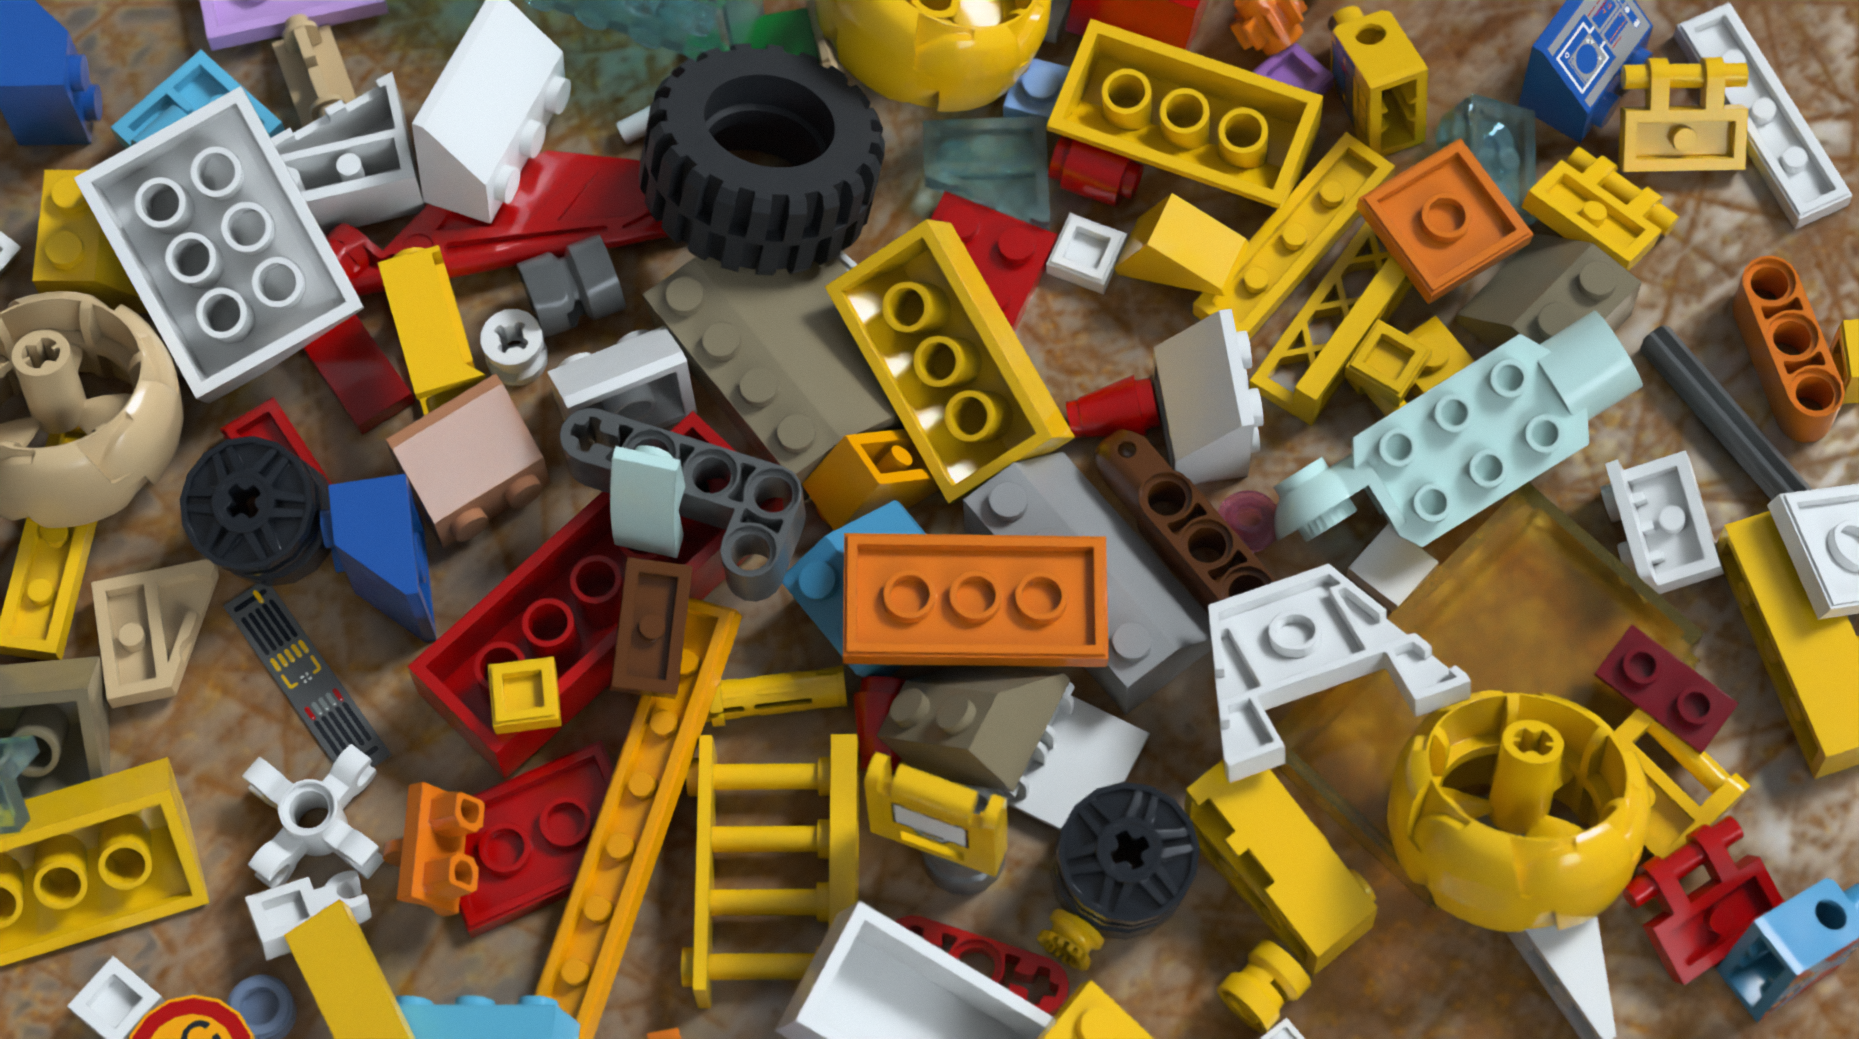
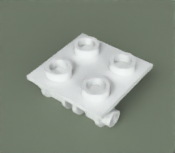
[976,682,1150,831]

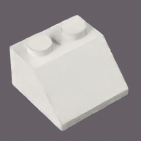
[547,326,697,452]

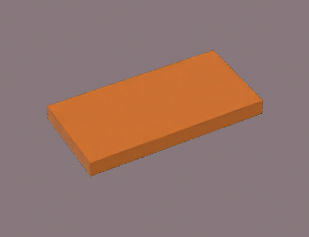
[843,533,1109,667]

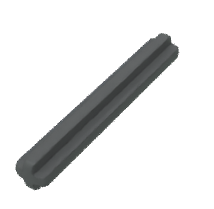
[1640,325,1813,500]

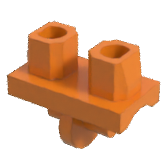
[382,782,485,917]

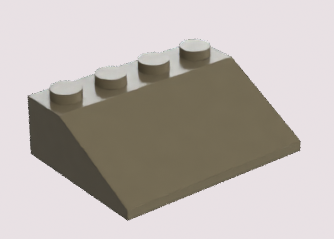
[642,257,905,501]

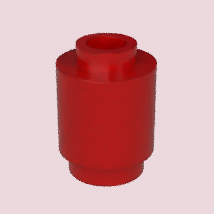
[1048,135,1144,208]

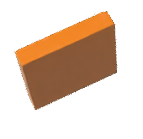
[1356,138,1534,305]

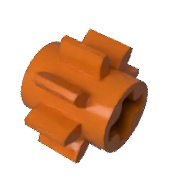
[1229,0,1308,55]

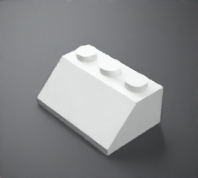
[412,0,571,224]

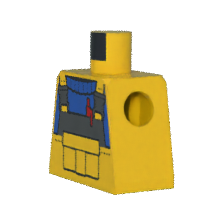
[1328,6,1428,157]

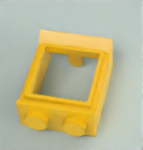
[377,245,486,416]

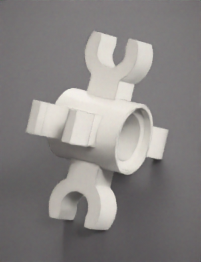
[242,744,384,889]

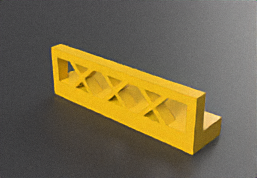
[1249,221,1413,426]

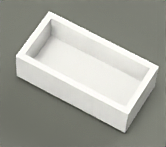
[775,901,1053,1039]

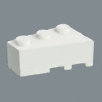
[271,72,425,235]

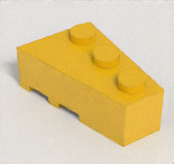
[1184,759,1378,976]

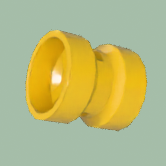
[1217,939,1311,1034]

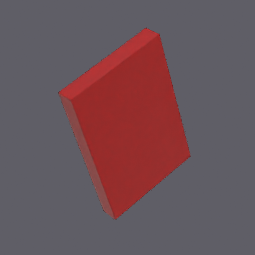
[459,740,615,939]

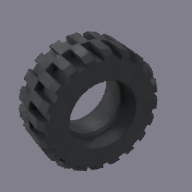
[639,43,885,275]

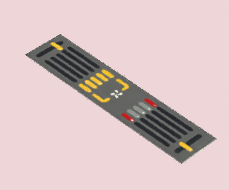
[223,584,392,767]

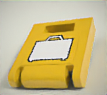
[864,752,1008,877]

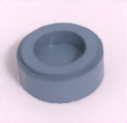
[227,975,297,1039]

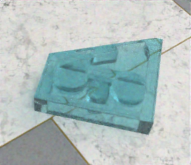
[923,116,1050,231]

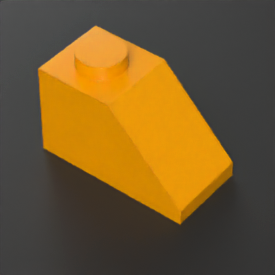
[802,429,940,531]

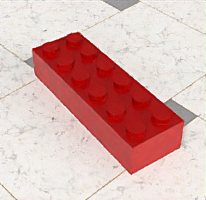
[407,411,784,780]

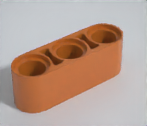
[1732,255,1845,443]

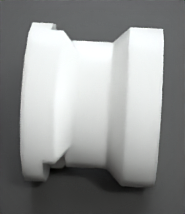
[480,309,548,386]

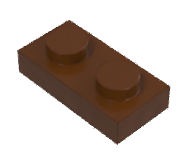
[609,557,693,699]

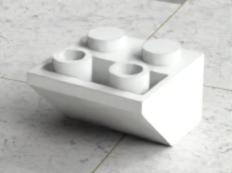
[1152,309,1264,484]

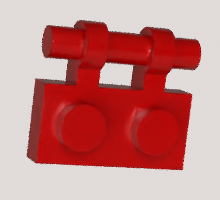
[1621,815,1784,985]

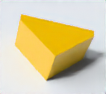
[1114,193,1249,296]

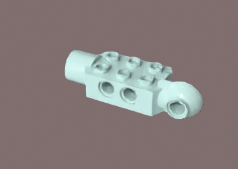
[1273,310,1643,547]

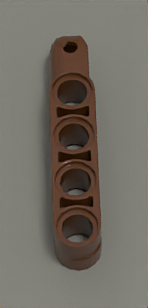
[1094,429,1277,613]

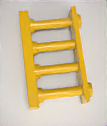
[681,734,860,1009]

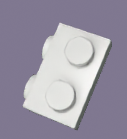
[1600,450,1725,597]

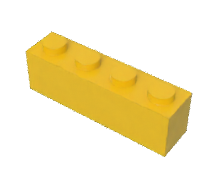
[1716,511,1859,779]

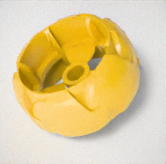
[815,0,1051,112]
[1387,690,1651,932]

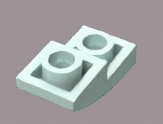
[610,445,685,558]

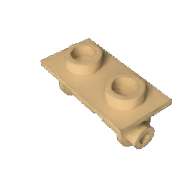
[272,14,356,128]

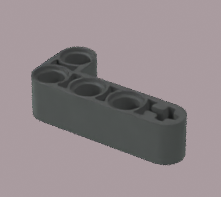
[560,408,806,602]

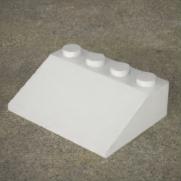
[74,86,365,404]

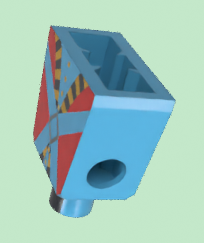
[1716,878,1859,1023]

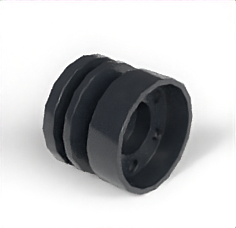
[180,436,332,586]
[1050,782,1200,940]

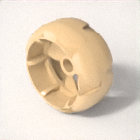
[0,291,184,528]

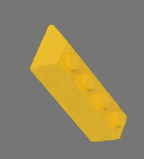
[1046,19,1323,209]
[824,219,1075,504]
[0,757,209,967]

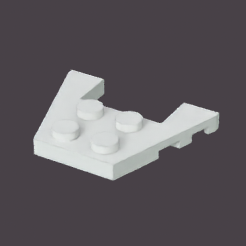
[1208,564,1471,783]

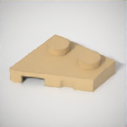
[91,559,219,709]

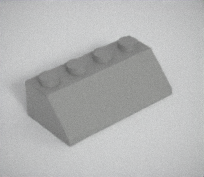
[963,452,1212,715]

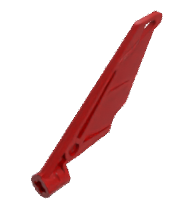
[326,150,669,296]

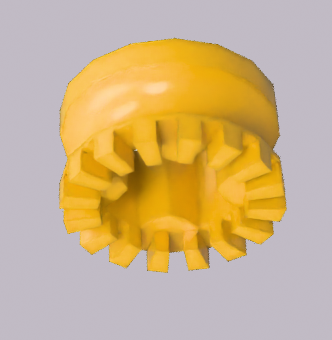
[1036,909,1104,971]

